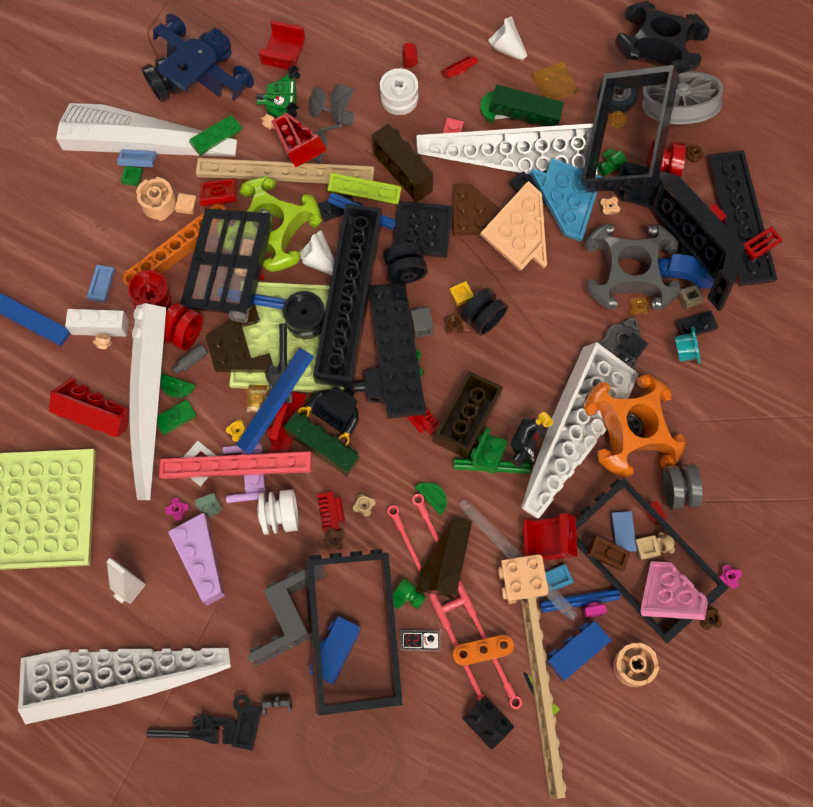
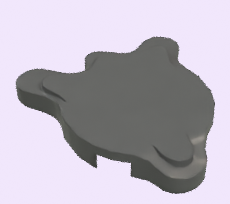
[597,318,641,370]

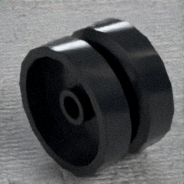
[141,56,183,102]
[383,242,428,284]
[461,287,509,336]
[283,291,325,340]

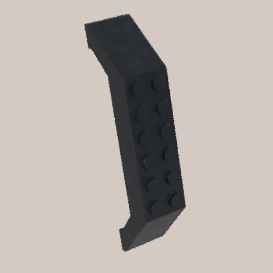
[614,162,745,311]

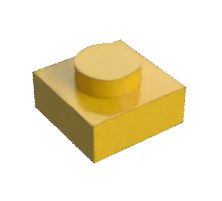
[449,281,474,307]

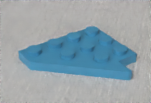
[530,158,602,242]

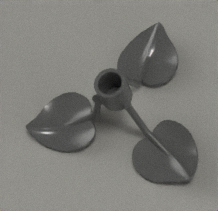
[308,84,354,164]

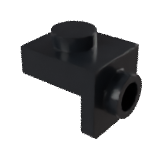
[618,332,649,363]

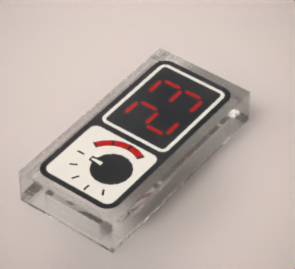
[400,630,441,652]

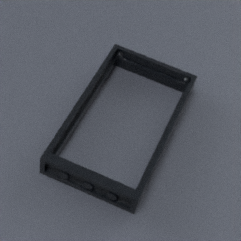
[581,65,679,193]
[576,477,729,643]
[304,549,403,716]

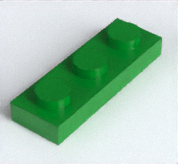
[189,115,242,156]

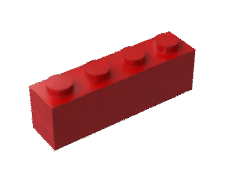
[49,377,130,438]

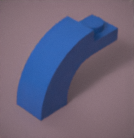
[658,254,714,288]

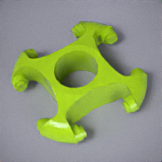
[217,176,322,272]

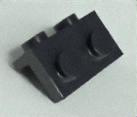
[462,696,514,750]

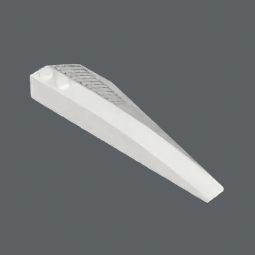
[56,103,238,157]

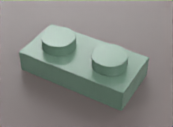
[195,493,223,517]

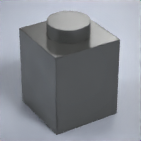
[411,307,434,338]

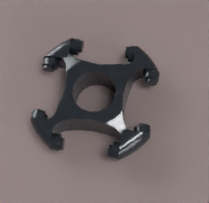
[615,1,710,74]

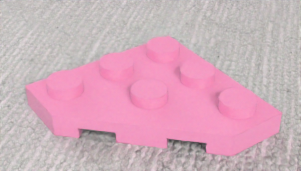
[640,561,708,620]

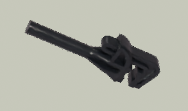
[265,323,292,403]
[146,714,237,744]

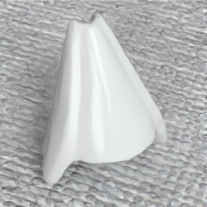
[488,16,527,61]
[299,230,335,275]

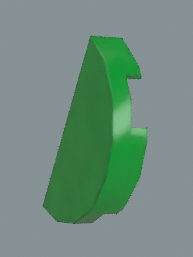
[480,91,496,123]
[160,373,196,399]
[414,483,447,517]

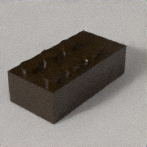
[372,123,433,203]
[433,371,503,459]

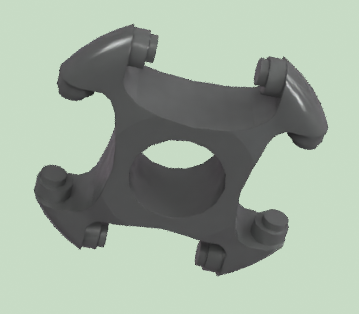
[585,223,681,310]

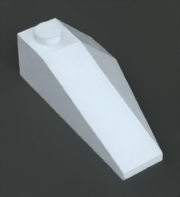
[107,558,146,604]

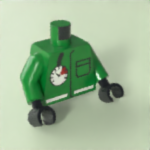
[256,65,300,118]

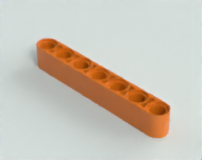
[123,204,226,287]

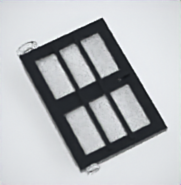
[180,208,273,323]

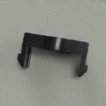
[262,694,293,716]

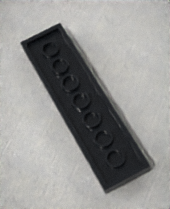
[707,150,777,287]
[369,282,426,419]

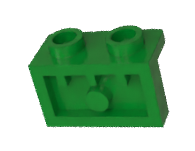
[471,427,508,474]

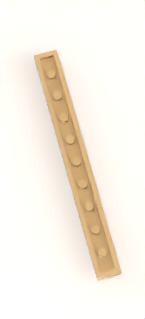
[196,158,374,184]
[520,597,566,799]

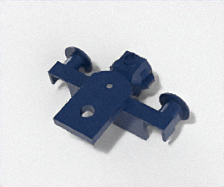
[153,14,254,101]

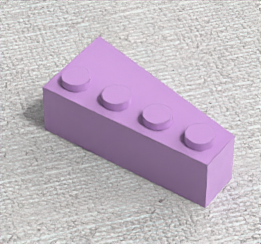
[168,513,225,606]

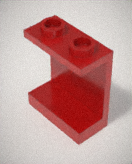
[259,20,305,70]

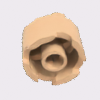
[136,177,177,221]
[613,643,659,687]

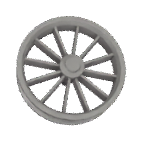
[642,71,724,124]

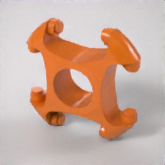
[583,374,687,478]

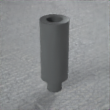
[172,343,208,374]

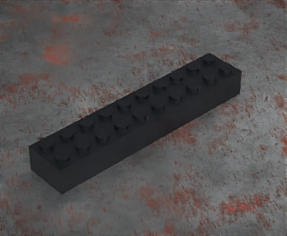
[313,204,383,389]

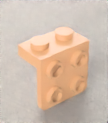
[498,555,548,604]

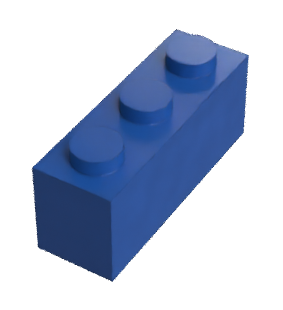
[309,616,361,686]
[546,621,612,682]

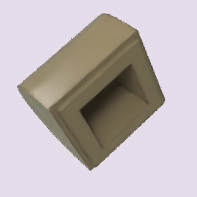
[678,285,704,309]

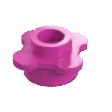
[165,498,189,521]
[719,565,742,588]

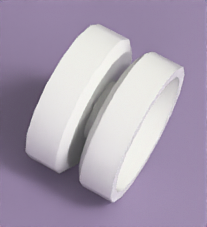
[380,68,418,115]

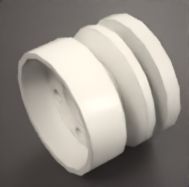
[257,489,299,535]

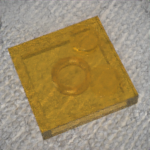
[532,62,578,100]

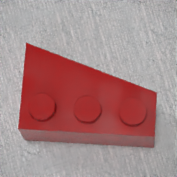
[271,113,327,168]

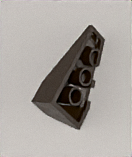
[416,516,472,599]

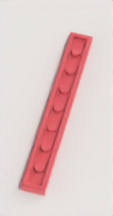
[159,451,312,479]

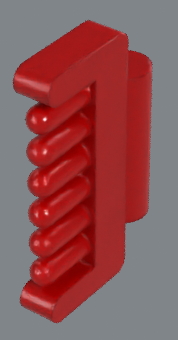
[407,406,441,435]
[317,491,345,533]

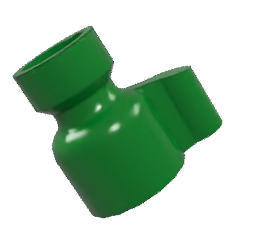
[597,148,627,177]
[393,578,426,610]

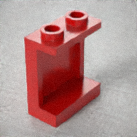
[522,513,578,561]

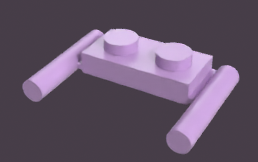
[223,442,266,503]

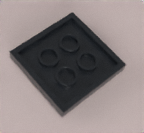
[393,201,453,258]

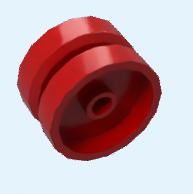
[163,303,203,351]

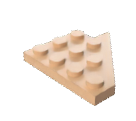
[480,181,547,271]

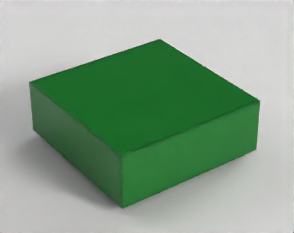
[121,166,144,187]

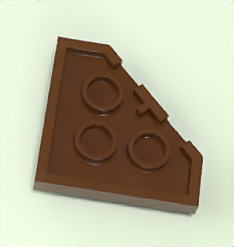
[453,184,501,235]

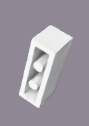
[65,309,129,337]

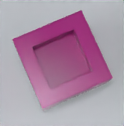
[583,602,607,619]

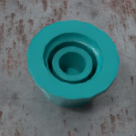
[675,327,702,364]

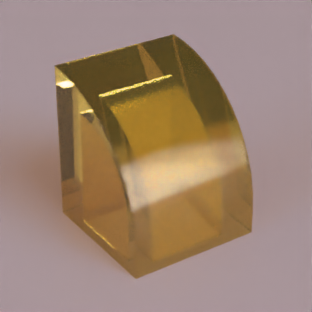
[246,384,268,412]

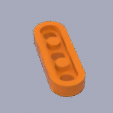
[453,635,514,666]

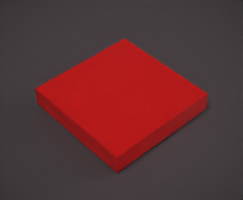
[199,178,237,206]

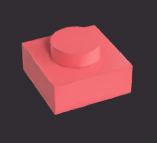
[443,118,464,133]

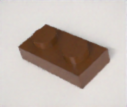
[586,535,631,571]

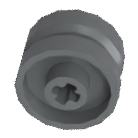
[662,463,703,510]

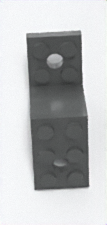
[247,565,326,667]

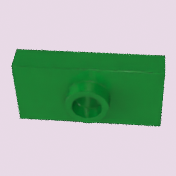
[157,400,197,436]

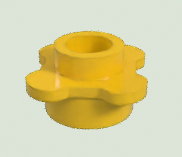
[226,420,247,442]

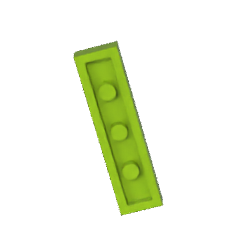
[327,173,402,205]

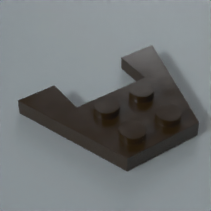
[205,303,273,373]

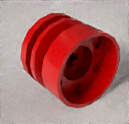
[646,140,686,177]
[127,270,172,311]

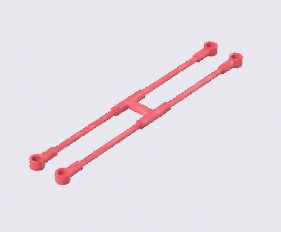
[387,494,522,710]

